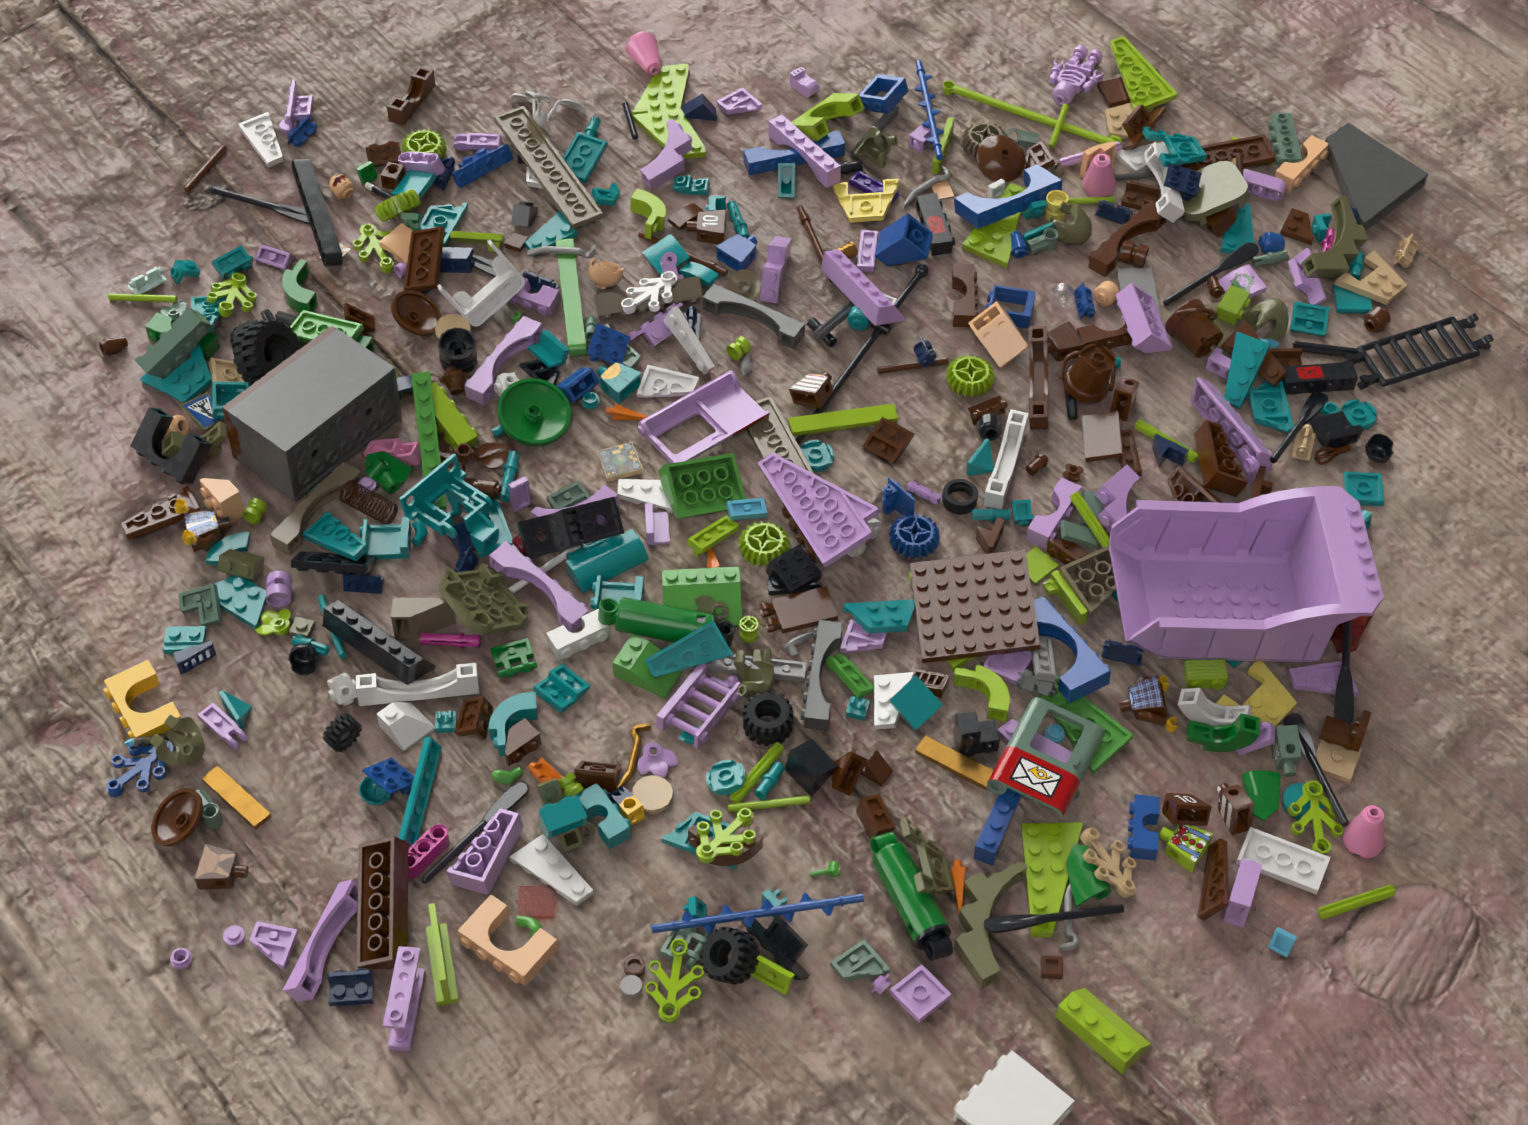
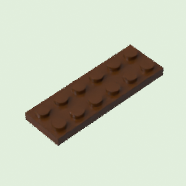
[1179,134,1275,171]

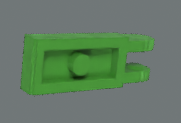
[826,653,874,698]

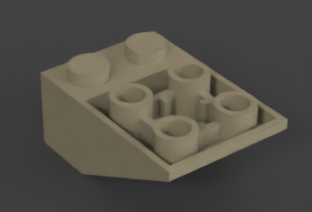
[391,597,456,640]

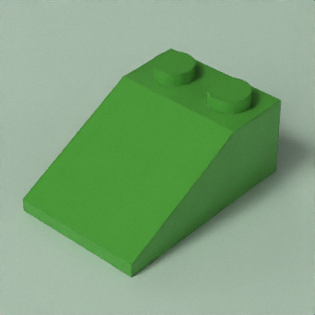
[612,634,684,699]

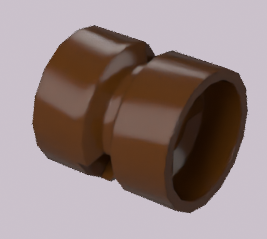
[1119,240,1149,268]

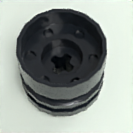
[438,328,477,374]

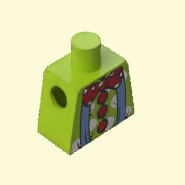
[1158,825,1213,873]

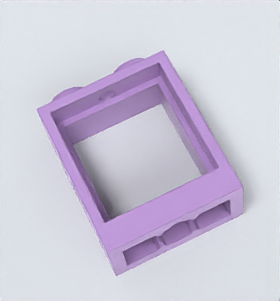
[1223,859,1262,928]

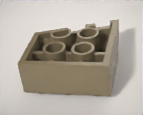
[1059,546,1116,615]

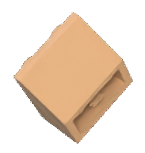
[200,478,244,524]

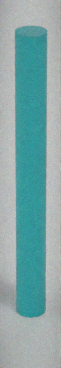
[317,595,346,659]

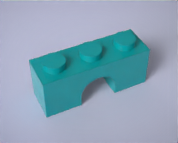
[576,783,632,849]

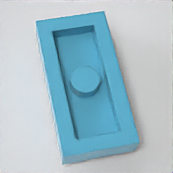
[726,498,768,521]

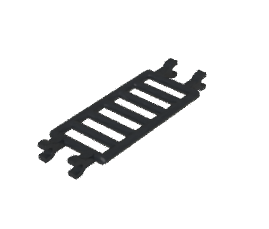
[1343,313,1494,390]

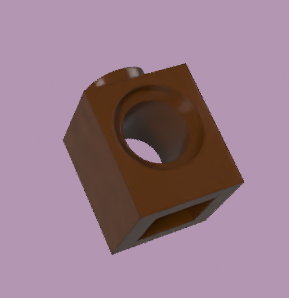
[380,162,405,190]

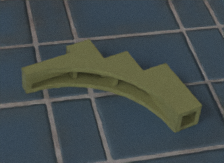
[1301,195,1369,278]
[954,861,1027,989]

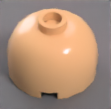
[588,259,624,289]

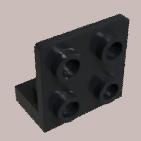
[1310,411,1363,451]
[766,544,821,592]

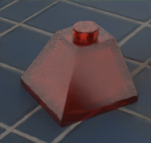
[1332,612,1375,654]

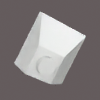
[377,702,435,752]

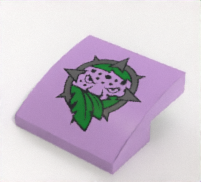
[1218,264,1267,298]

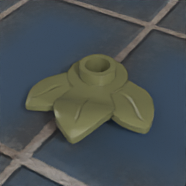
[695,596,729,624]

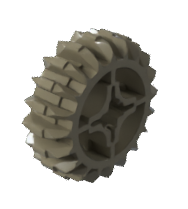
[962,121,1006,158]

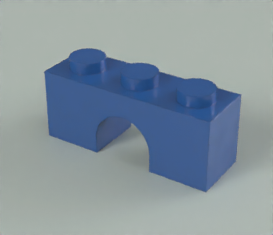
[1127,794,1160,861]

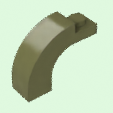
[162,421,227,459]
[537,778,584,852]

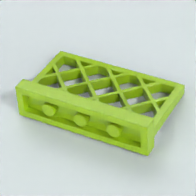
[425,903,459,1006]

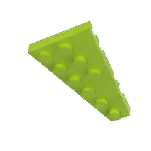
[1021,822,1083,938]

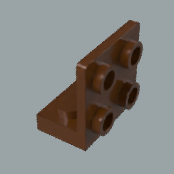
[1319,710,1372,752]

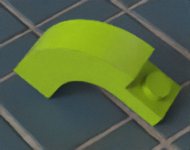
[630,189,666,239]
[953,665,1010,722]

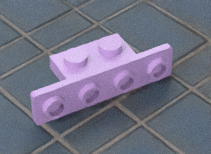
[285,80,314,130]
[1288,248,1327,305]
[628,302,683,348]

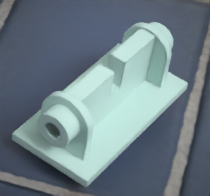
[127,267,167,294]

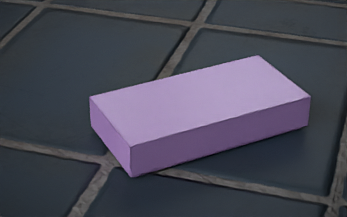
[509,476,531,512]

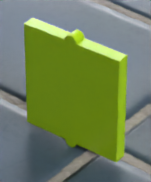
[1026,546,1059,585]

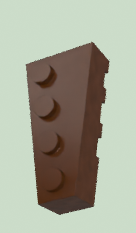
[1194,420,1248,497]

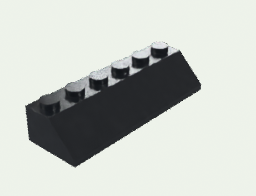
[322,600,435,685]

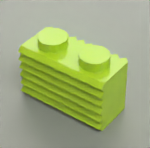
[1216,285,1252,325]
[1183,659,1228,690]

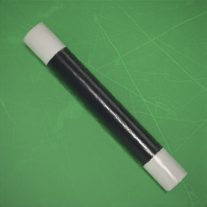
[365,182,394,199]

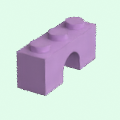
[508,278,562,316]

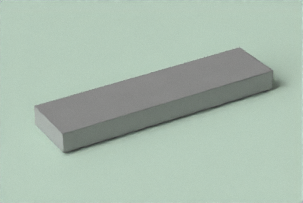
[1032,636,1056,682]

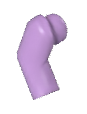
[710,675,739,689]

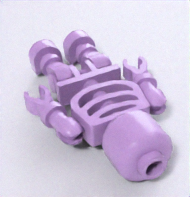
[1049,45,1104,106]

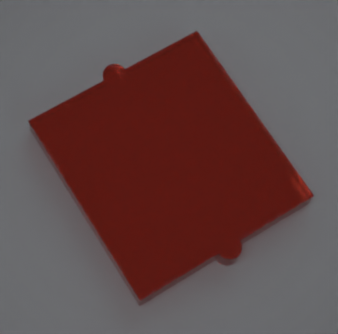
[516,886,557,918]

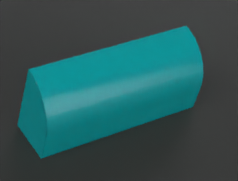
[566,529,648,593]

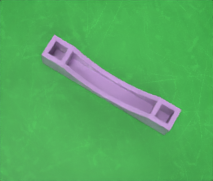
[769,115,841,188]
[464,316,542,406]
[489,542,589,633]
[282,879,358,1002]

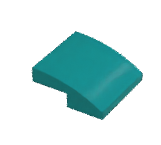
[642,234,690,277]
[1289,301,1330,337]
[533,664,591,714]
[888,675,943,731]

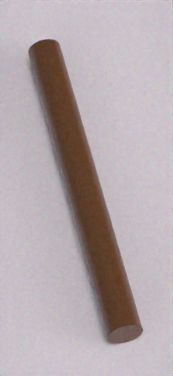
[184,145,227,192]
[877,357,949,374]

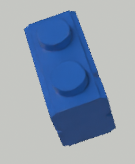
[557,367,599,403]

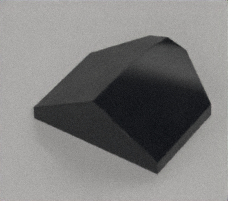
[519,360,560,385]

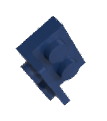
[327,969,374,1006]

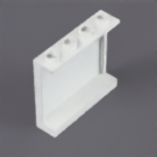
[953,1050,1075,1125]

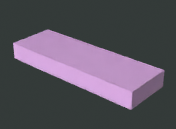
[857,230,878,272]

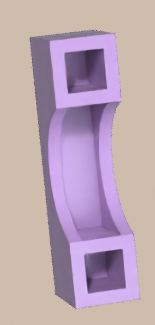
[1026,477,1082,549]

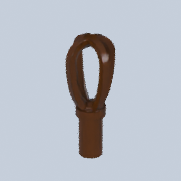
[1314,444,1351,465]

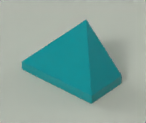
[1023,222,1054,241]
[966,439,994,476]
[219,690,253,730]

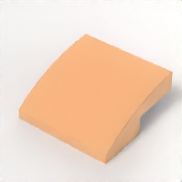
[1080,142,1117,178]
[380,223,413,264]

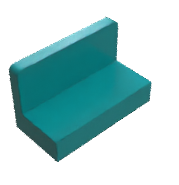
[528,330,570,368]

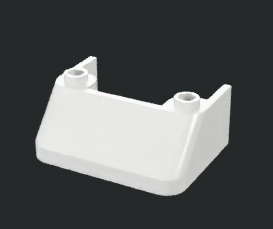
[437,240,525,327]

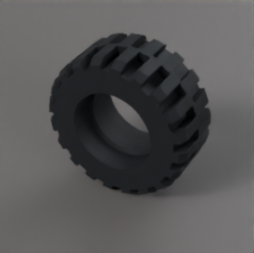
[233,319,302,386]

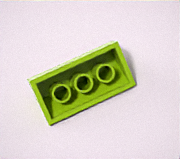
[1056,988,1151,1075]

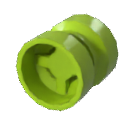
[726,336,751,361]
[242,498,268,524]
[739,616,759,643]
[558,772,584,797]

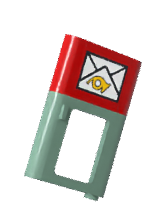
[987,697,1105,819]

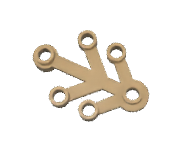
[1080,828,1137,898]

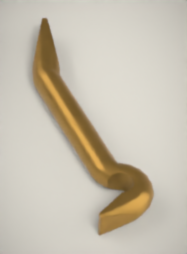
[616,724,651,789]

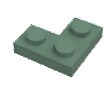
[178,583,222,626]

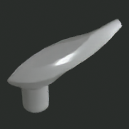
[741,352,755,376]
[783,632,814,658]

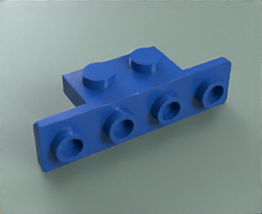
[452,144,513,188]

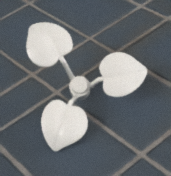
[510,91,586,130]

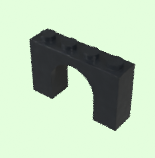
[130,407,212,484]

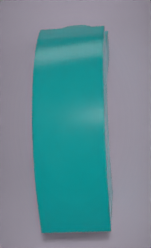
[489,692,538,757]

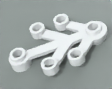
[621,271,678,314]

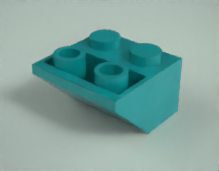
[538,795,588,839]

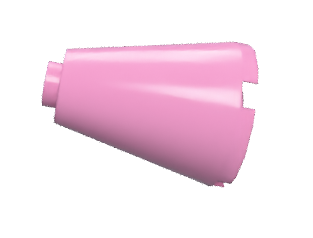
[626,31,662,75]
[1082,153,1116,197]
[1342,805,1385,858]

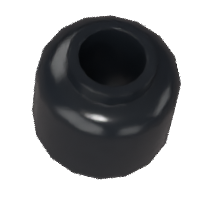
[977,413,1002,441]

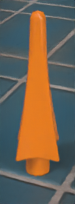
[605,403,648,420]
[707,548,720,568]
[950,860,966,915]

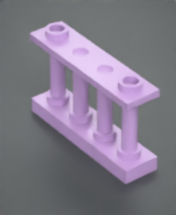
[656,664,741,749]
[383,946,426,1051]

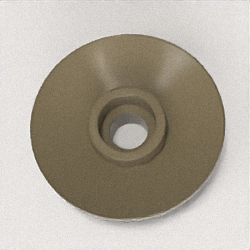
[727,269,761,301]

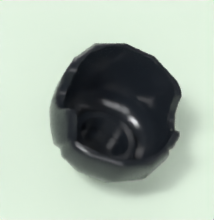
[1365,434,1394,463]
[288,643,319,675]

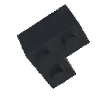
[953,711,1000,756]

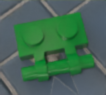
[490,638,538,678]

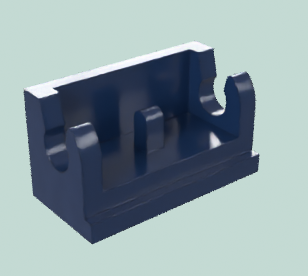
[440,247,475,273]

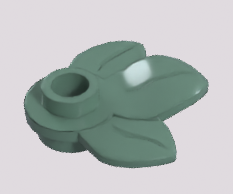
[160,301,191,322]

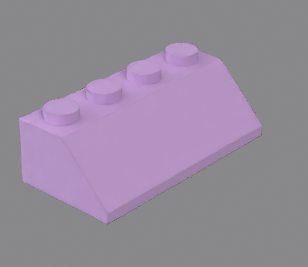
[1116,283,1173,354]

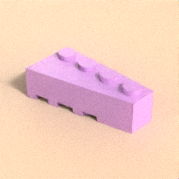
[446,808,524,895]

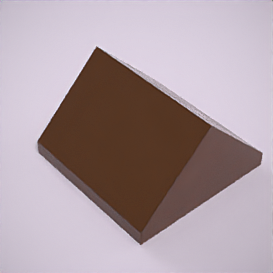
[574,760,621,793]

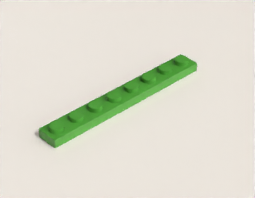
[411,371,446,509]

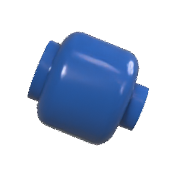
[1258,231,1285,254]

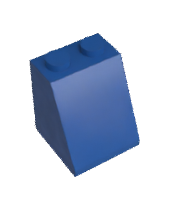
[875,213,933,266]

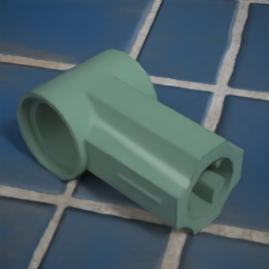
[1005,128,1039,147]
[1025,228,1059,255]
[196,789,223,830]

